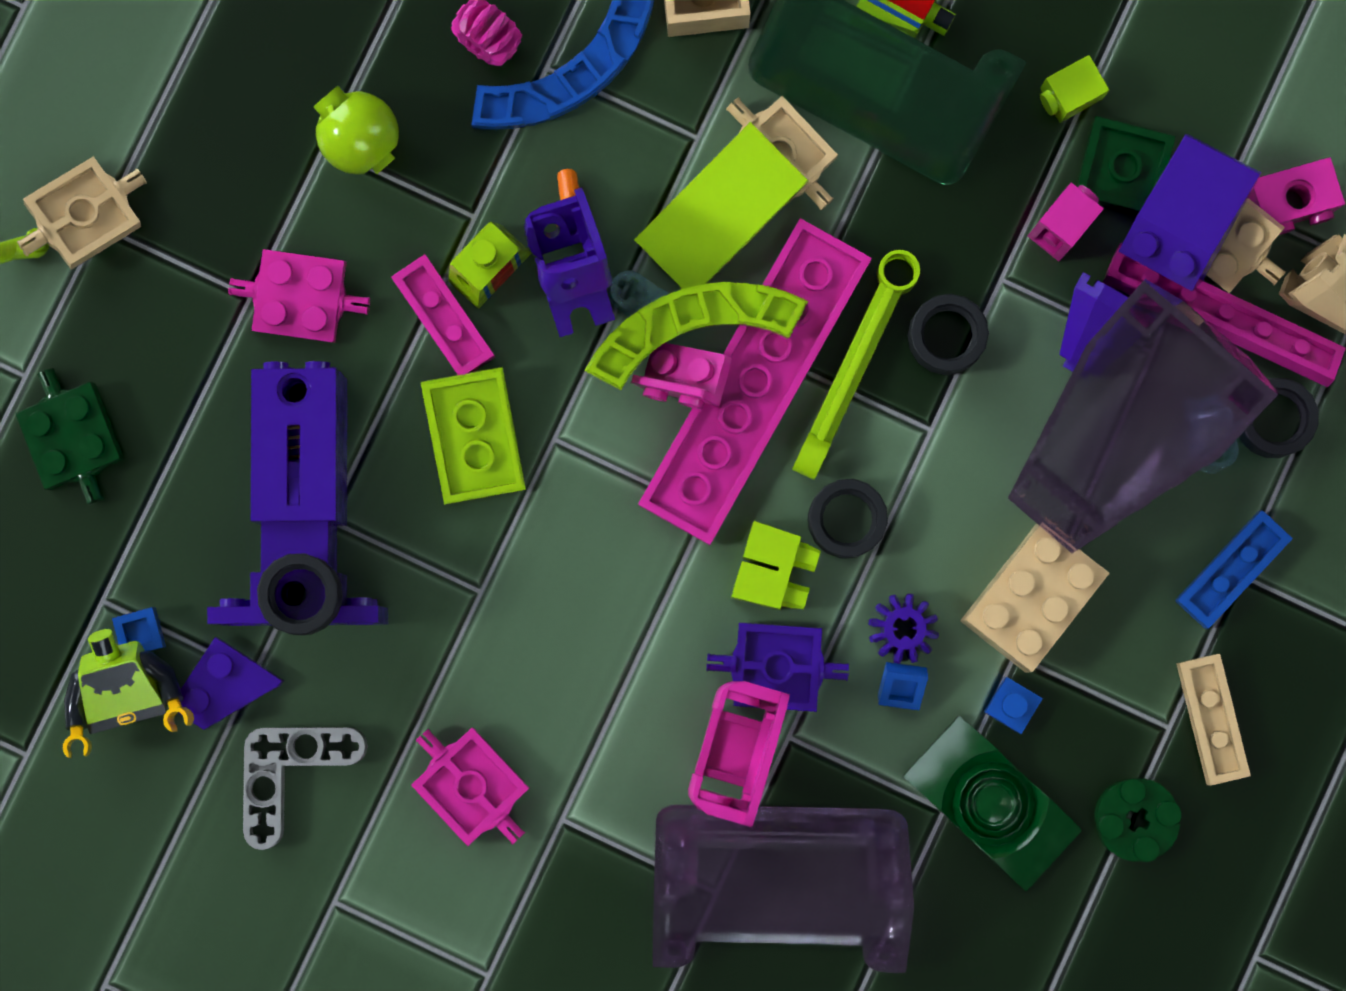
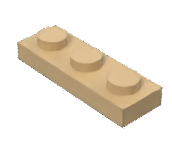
[1176,654,1251,786]

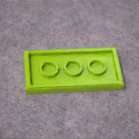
[634,122,809,289]

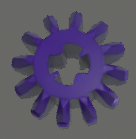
[868,594,939,664]

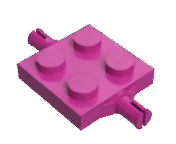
[228,249,370,343]
[411,727,530,846]

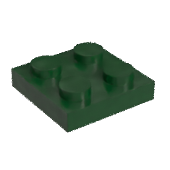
[1076,116,1176,214]

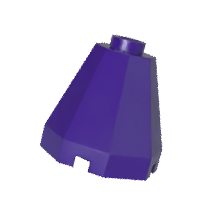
[1059,272,1157,378]

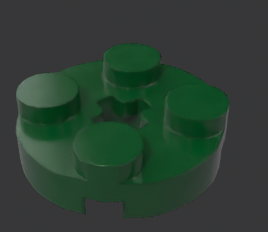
[1095,778,1181,862]

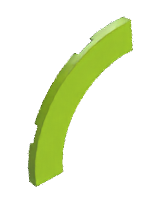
[584,282,808,391]

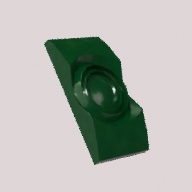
[902,716,1082,891]

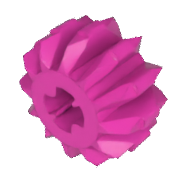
[451,0,522,66]

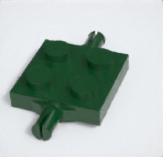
[15,368,124,504]

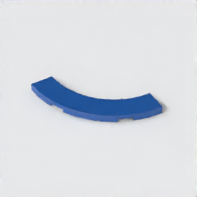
[471,0,655,130]

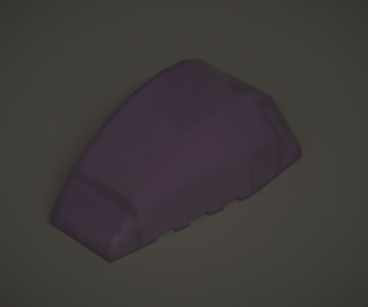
[1008,279,1278,554]

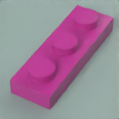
[391,254,495,375]

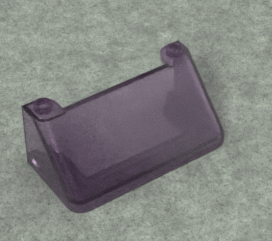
[653,805,914,973]

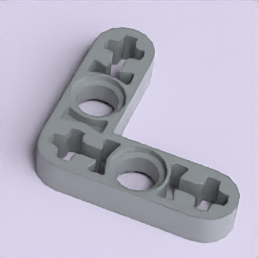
[243,727,368,850]

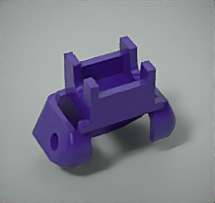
[524,187,615,337]

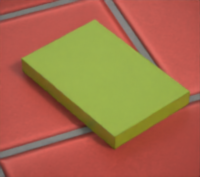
[421,367,526,505]

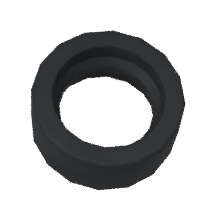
[907,294,989,375]
[1234,378,1319,458]
[808,479,888,558]
[257,553,343,635]

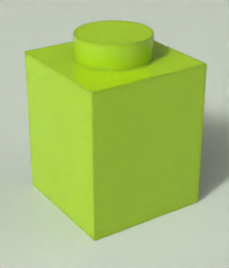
[1040,55,1109,123]

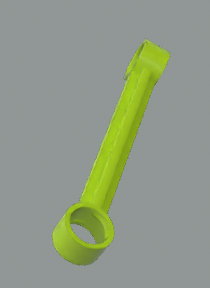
[792,250,920,480]

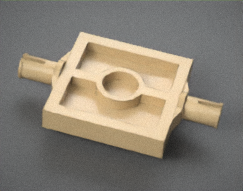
[726,96,838,210]
[17,156,147,270]
[1206,198,1286,293]

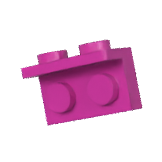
[631,343,732,410]

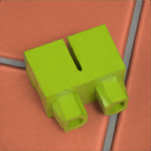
[731,521,821,610]

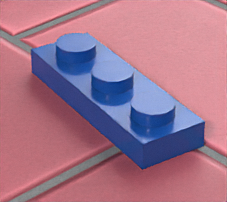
[1175,510,1293,629]

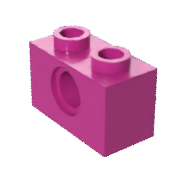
[1248,157,1345,235]
[1027,182,1104,262]

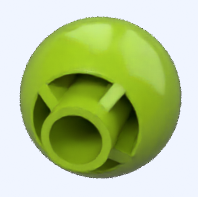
[313,86,399,175]

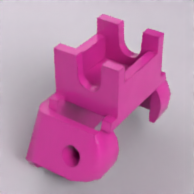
[688,681,790,827]

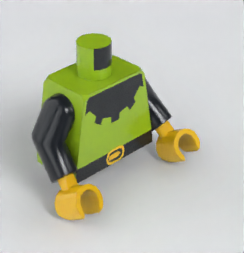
[63,629,194,758]

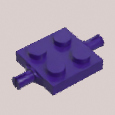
[706,623,849,712]

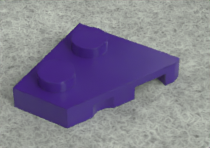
[178,637,284,730]

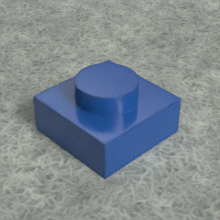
[112,607,166,652]
[878,662,928,711]
[984,677,1043,734]

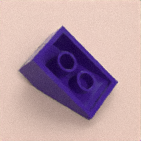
[1118,134,1261,291]

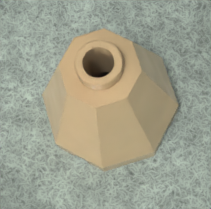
[1279,234,1346,334]

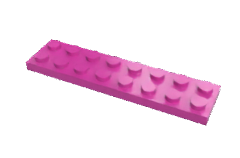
[638,218,872,546]

